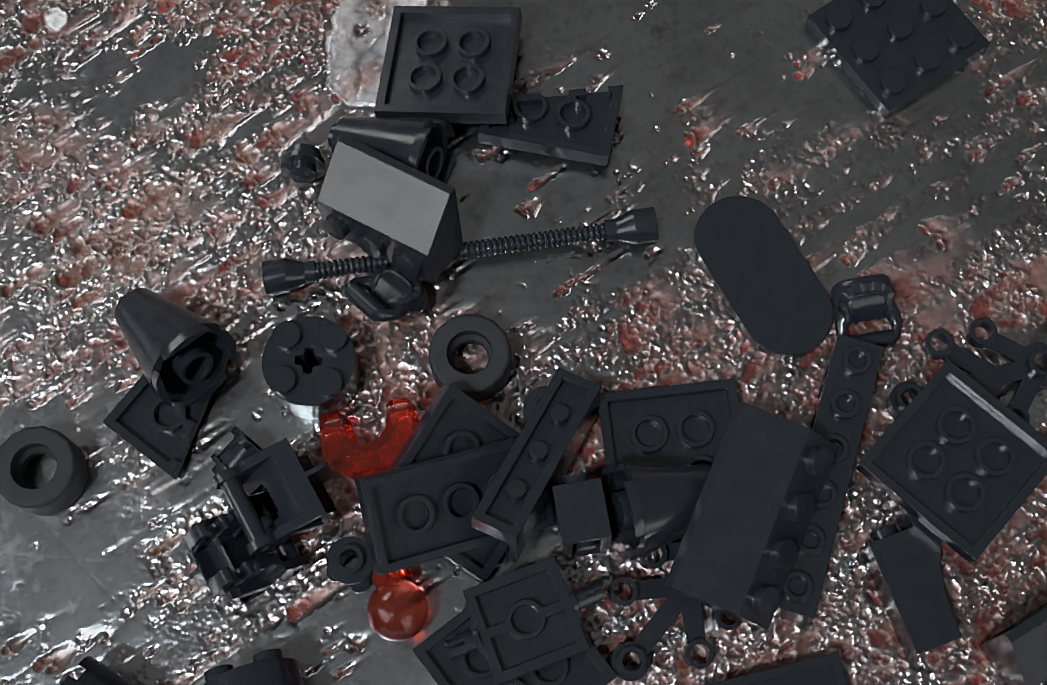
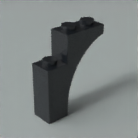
[860,493,962,659]

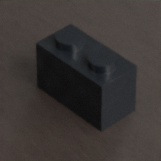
[552,474,612,560]

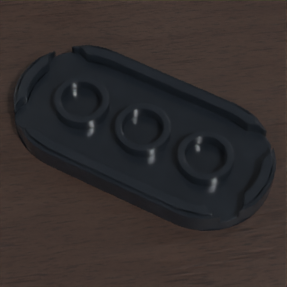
[694,196,833,359]

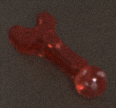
[320,395,429,642]

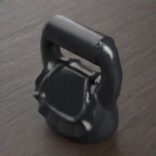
[344,264,428,322]
[831,274,902,348]

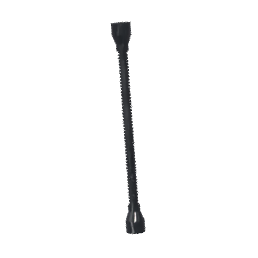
[261,207,659,296]

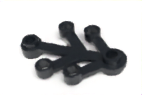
[886,318,1047,424]
[607,542,742,681]

